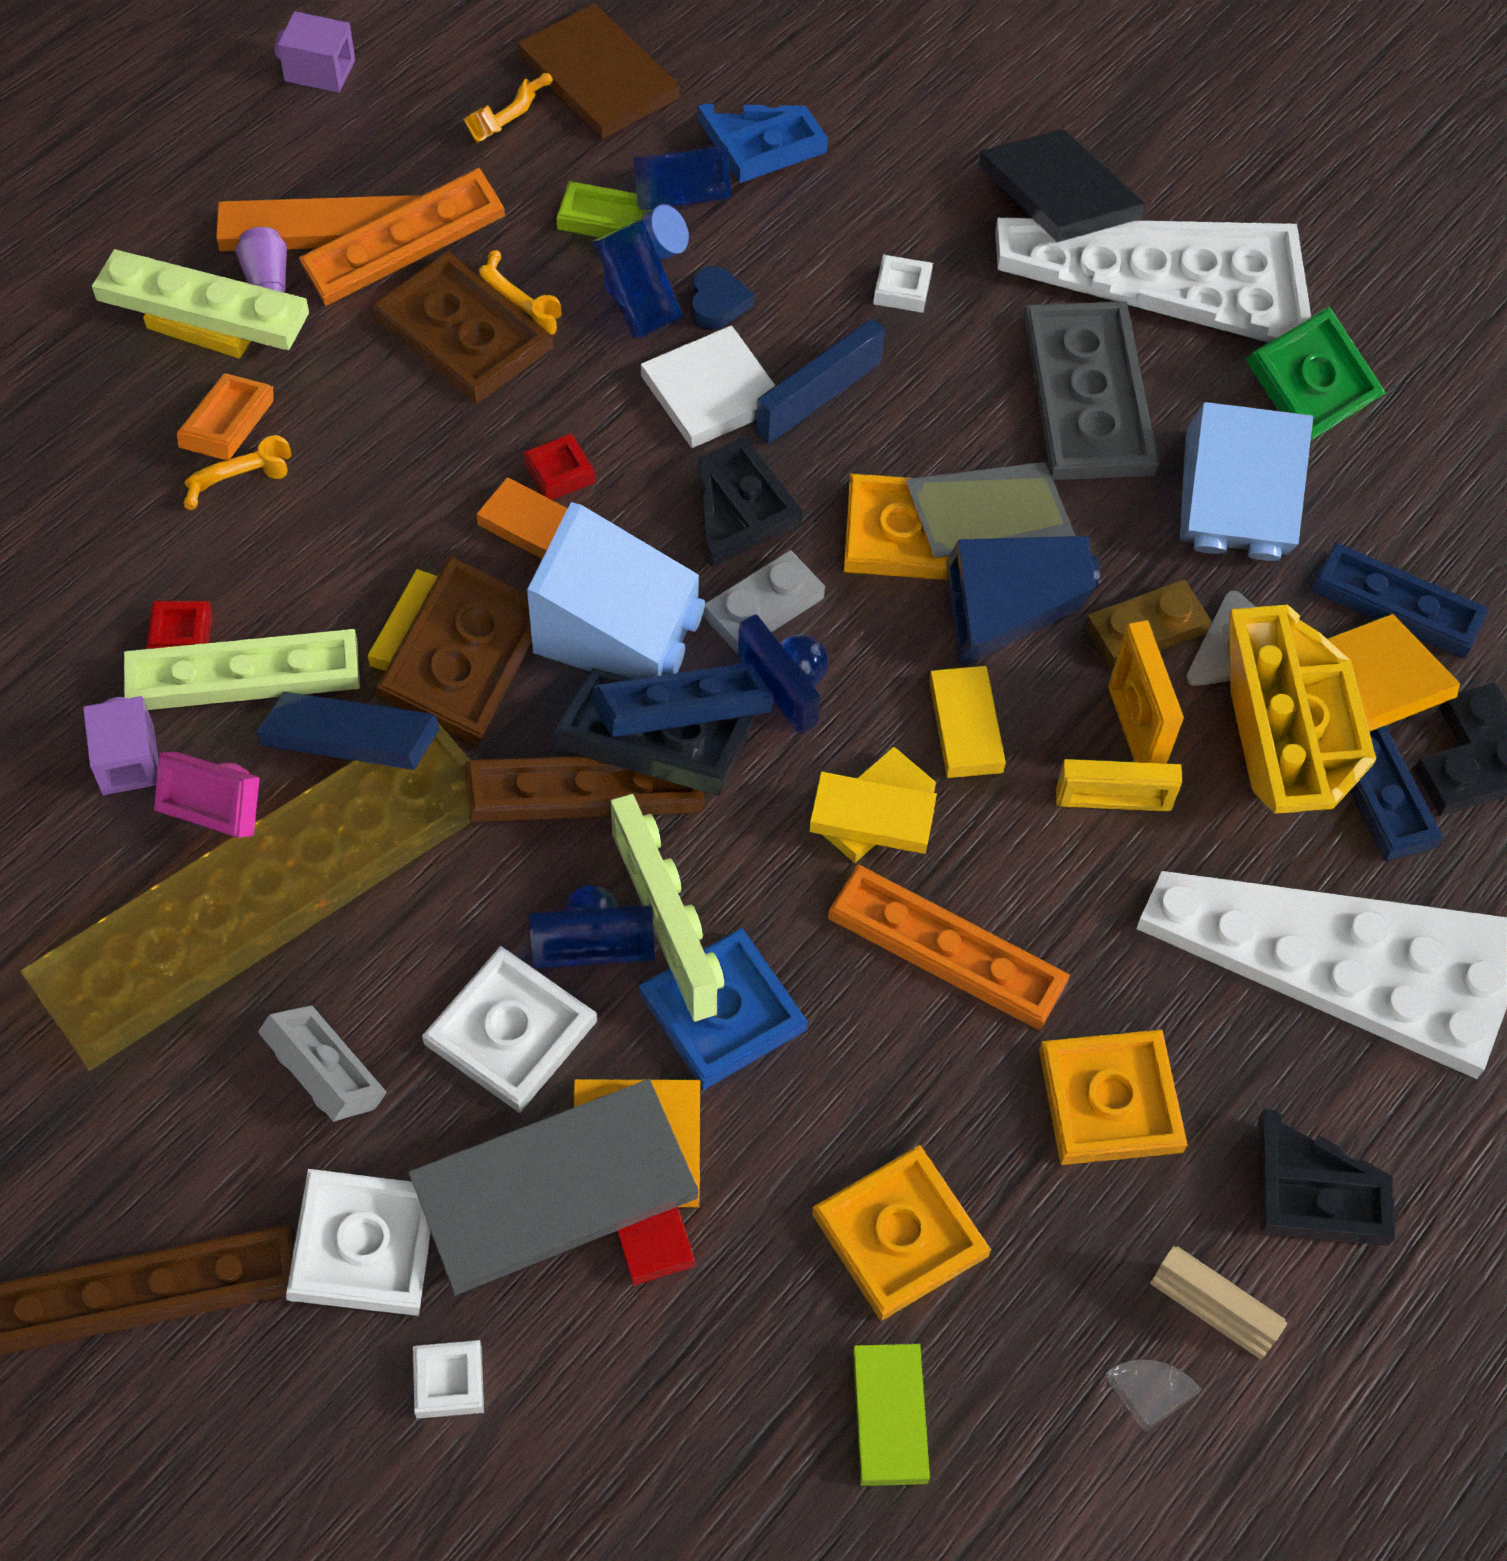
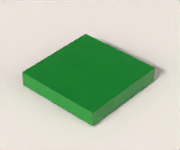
[1245,306,1386,441]

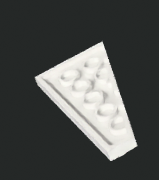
[995,218,1311,343]
[1136,871,1507,1079]

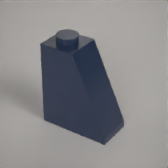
[946,536,1100,664]

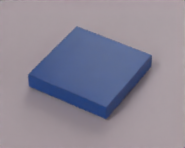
[639,928,808,1090]

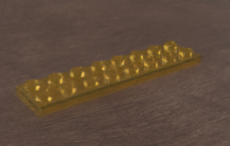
[21,713,471,1071]

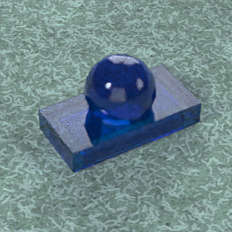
[633,146,732,210]
[593,219,683,338]
[738,613,829,734]
[529,884,655,968]

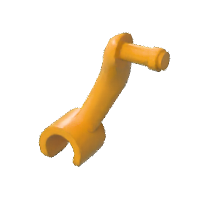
[463,73,552,143]
[479,250,562,335]
[183,435,291,510]

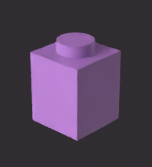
[275,11,355,93]
[83,696,159,795]

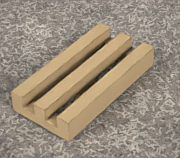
[1150,1246,1288,1360]

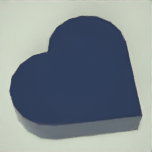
[692,266,754,329]

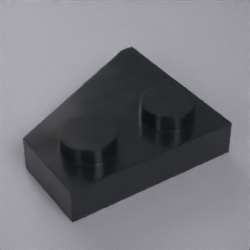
[699,436,802,567]
[1258,1109,1396,1246]

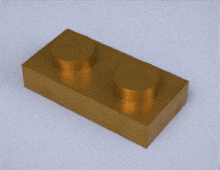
[1085,579,1212,670]

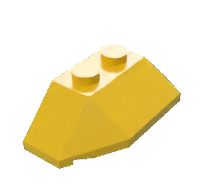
[1229,605,1376,814]

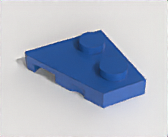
[698,104,828,183]

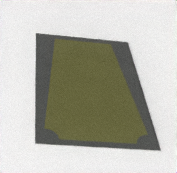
[905,462,1076,558]

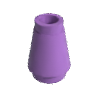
[235,227,287,293]

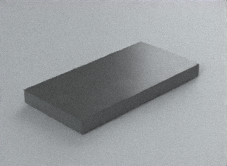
[1024,302,1159,480]
[409,1079,699,1295]

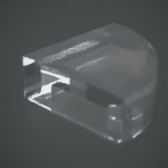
[1105,1360,1202,1432]

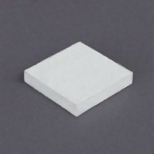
[641,325,775,448]
[422,946,597,1113]
[286,1169,430,1316]

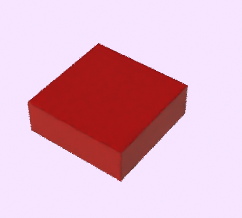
[523,433,595,500]
[146,601,213,649]
[616,1206,695,1286]

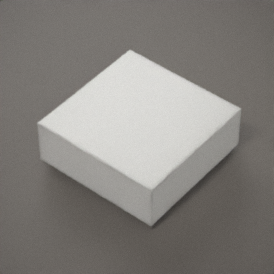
[873,255,933,313]
[413,1340,484,1419]

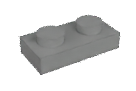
[703,550,825,654]
[258,1005,387,1121]

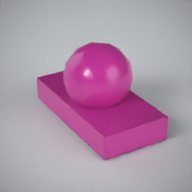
[154,751,260,838]

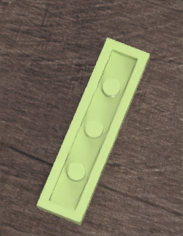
[92,249,309,351]
[124,629,360,710]
[611,794,724,1022]

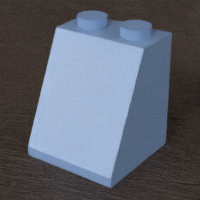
[1180,402,1313,561]
[527,502,705,679]

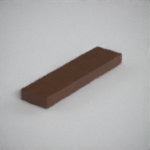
[464,756,705,822]

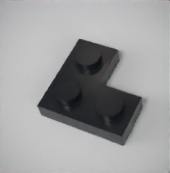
[1414,682,1507,816]

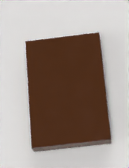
[517,3,680,139]
[371,251,554,405]
[374,555,532,746]

